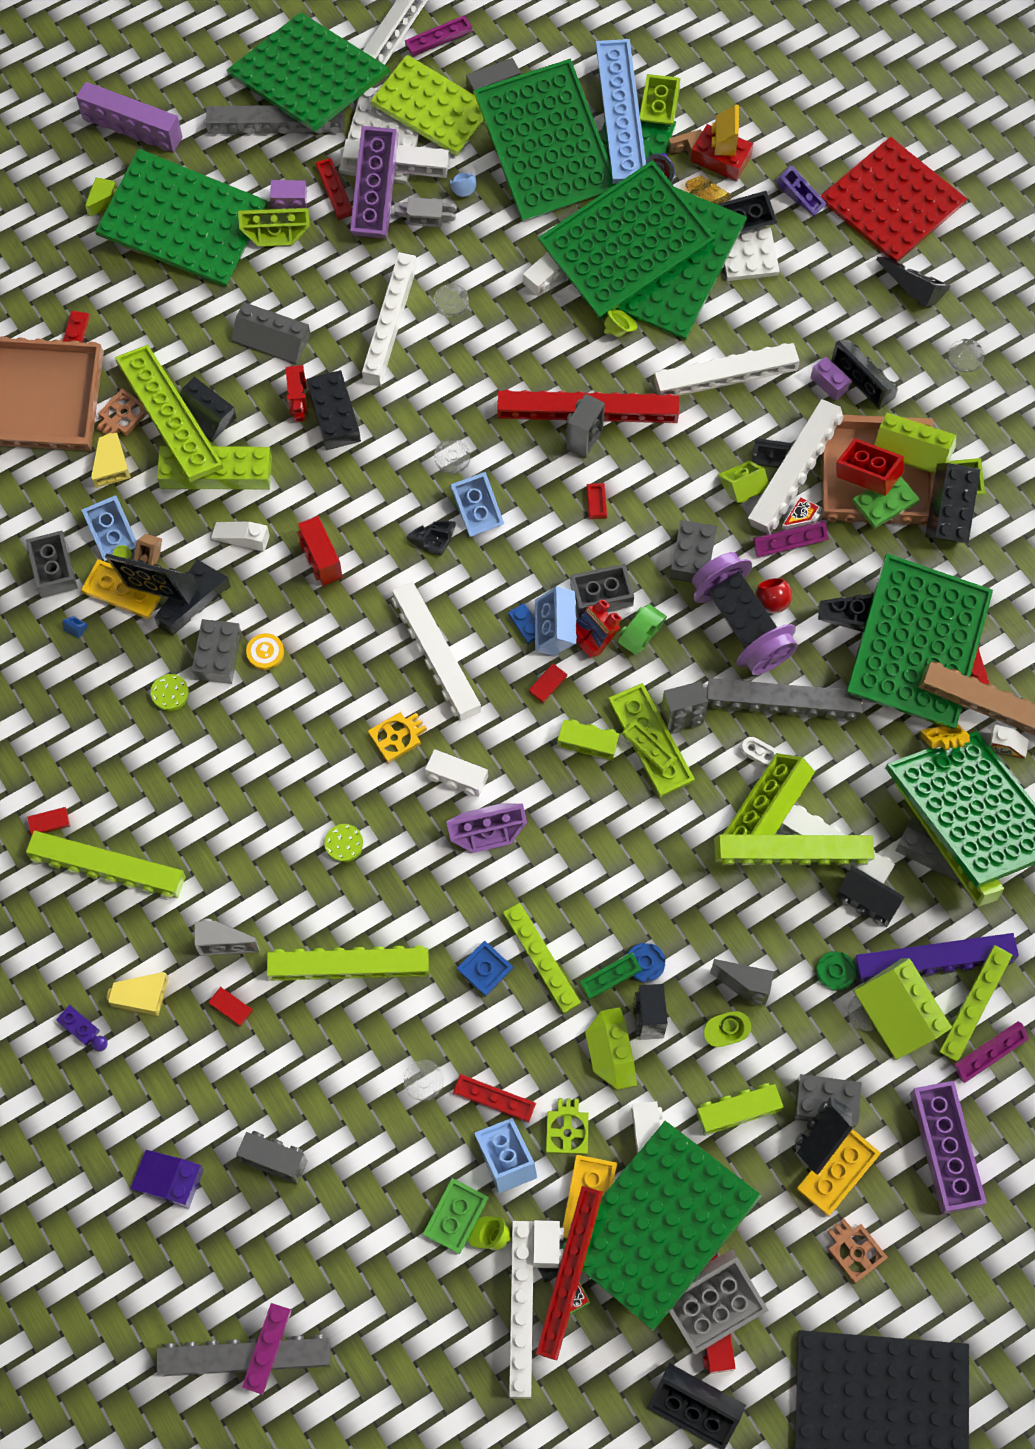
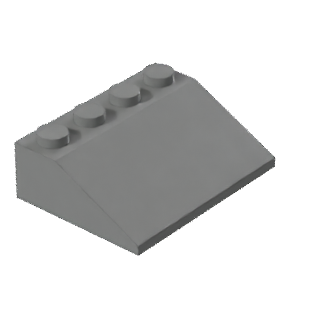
[669,1249,769,1354]

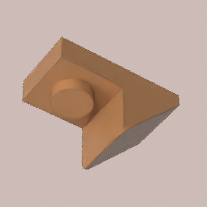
[668,129,702,159]

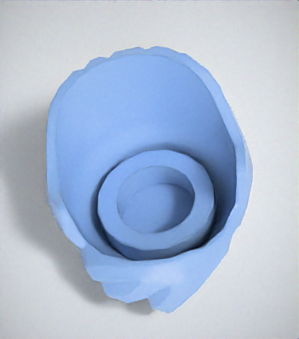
[450,172,476,197]

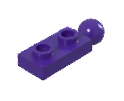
[56,1005,108,1052]

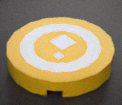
[246,633,284,670]

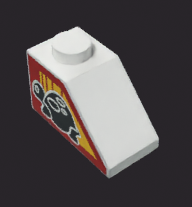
[781,496,820,531]
[988,725,1029,759]

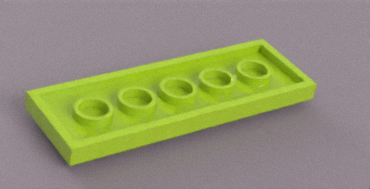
[608,683,695,798]

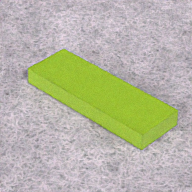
[622,720,677,773]

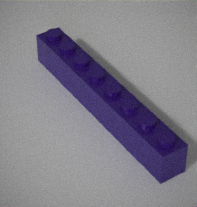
[854,933,1019,983]

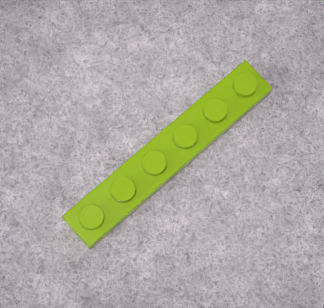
[503,903,581,1014]
[938,945,1012,1062]

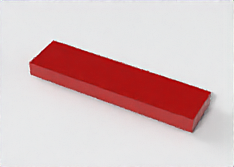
[315,158,353,220]
[453,1074,536,1123]

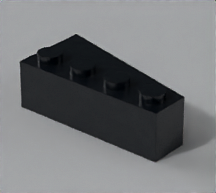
[154,559,231,635]

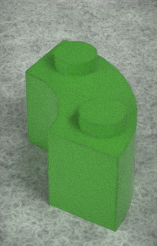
[618,604,667,655]

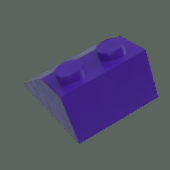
[131,1150,204,1209]

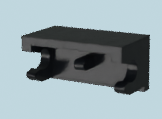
[752,438,792,468]

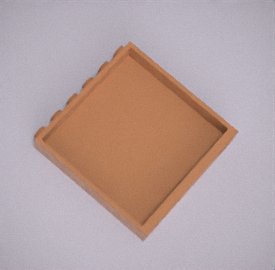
[0,336,104,451]
[821,415,934,526]

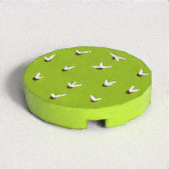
[150,674,189,711]
[324,824,363,863]

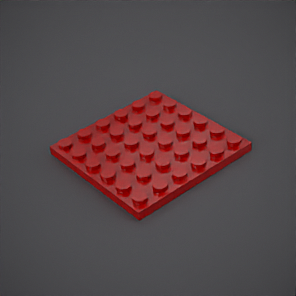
[820,136,967,262]

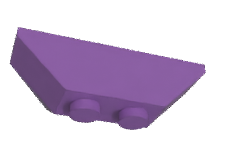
[446,803,527,853]

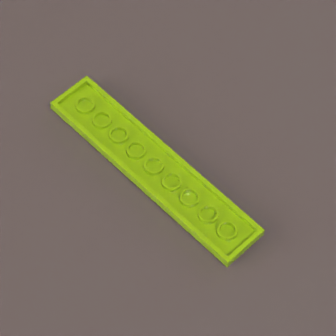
[115,344,224,482]

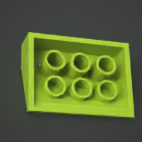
[853,958,952,1060]

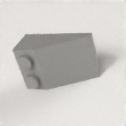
[195,919,260,956]

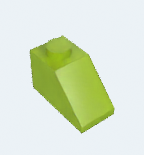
[85,177,118,216]

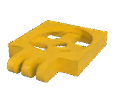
[368,712,427,763]
[920,724,970,750]

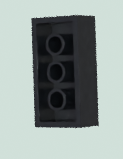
[306,370,361,451]
[925,463,981,543]

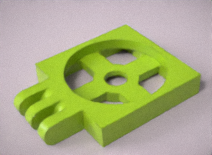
[546,1098,589,1155]

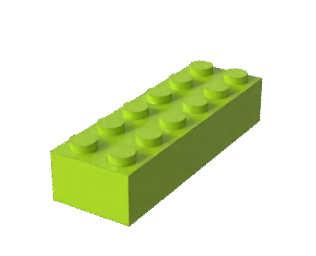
[157,446,272,490]
[723,753,815,865]

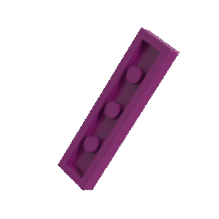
[405,15,472,57]
[753,521,829,557]
[954,1021,1029,1083]
[242,1303,292,1395]

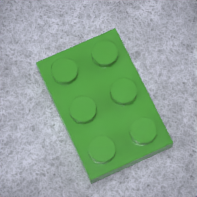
[852,476,920,529]
[423,1178,489,1255]

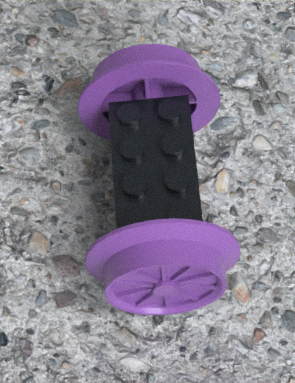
[692,552,798,675]

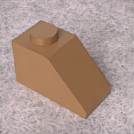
[134,534,162,565]

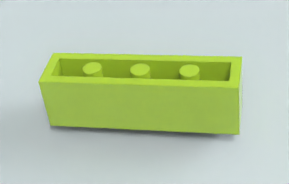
[696,1083,784,1136]

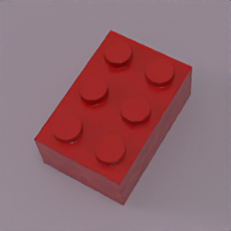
[690,124,754,181]
[836,438,904,496]
[296,516,343,586]

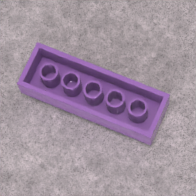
[76,82,183,153]
[350,126,399,239]
[910,1081,987,1215]

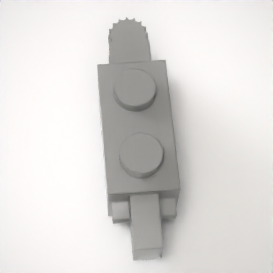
[394,197,457,227]

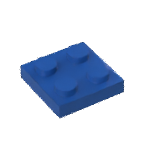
[457,940,514,997]

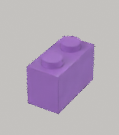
[270,180,307,209]
[810,357,851,401]

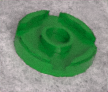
[816,951,856,991]

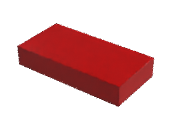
[586,483,607,520]
[529,664,568,704]
[27,807,71,835]
[208,986,253,1027]

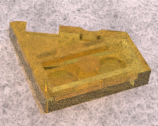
[685,175,731,204]

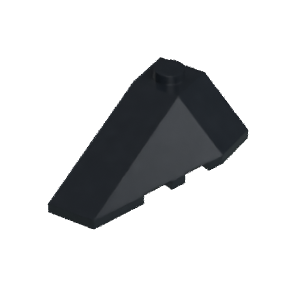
[876,256,951,307]
[818,592,874,632]

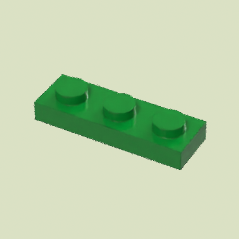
[580,952,643,1000]

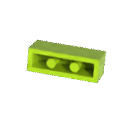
[557,719,619,761]

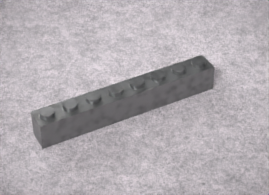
[206,106,345,134]
[707,678,862,721]
[157,1335,331,1377]

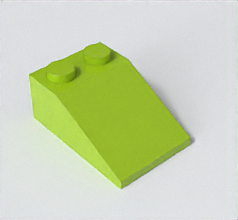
[640,74,681,125]

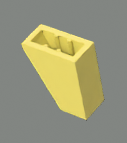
[91,432,131,488]
[107,972,168,1016]

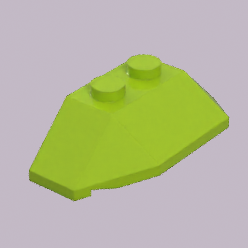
[238,208,310,246]
[585,1007,637,1090]

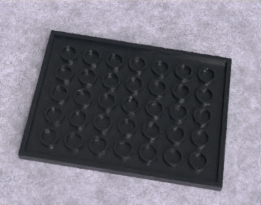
[794,1330,969,1449]

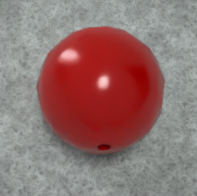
[755,578,792,614]

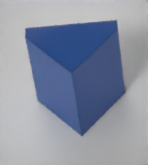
[62,616,88,638]

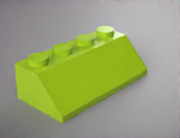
[875,413,957,474]

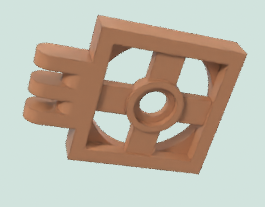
[97,389,148,436]
[827,1218,888,1284]

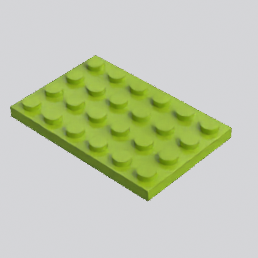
[370,55,484,156]

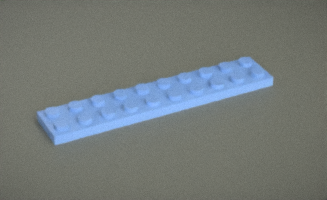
[596,39,646,184]

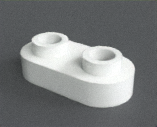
[742,737,778,767]

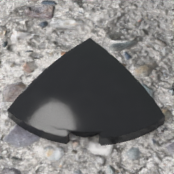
[407,521,456,556]

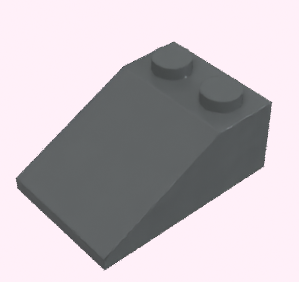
[710,959,774,1006]

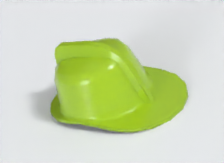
[604,310,638,338]
[704,1011,751,1047]
[468,1216,512,1251]

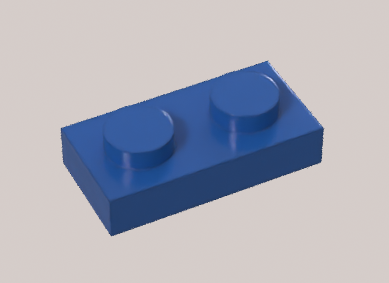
[508,603,535,644]

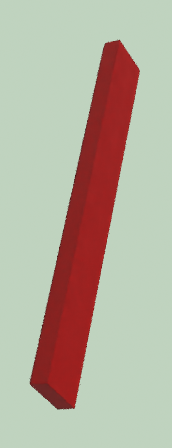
[536,1186,603,1361]

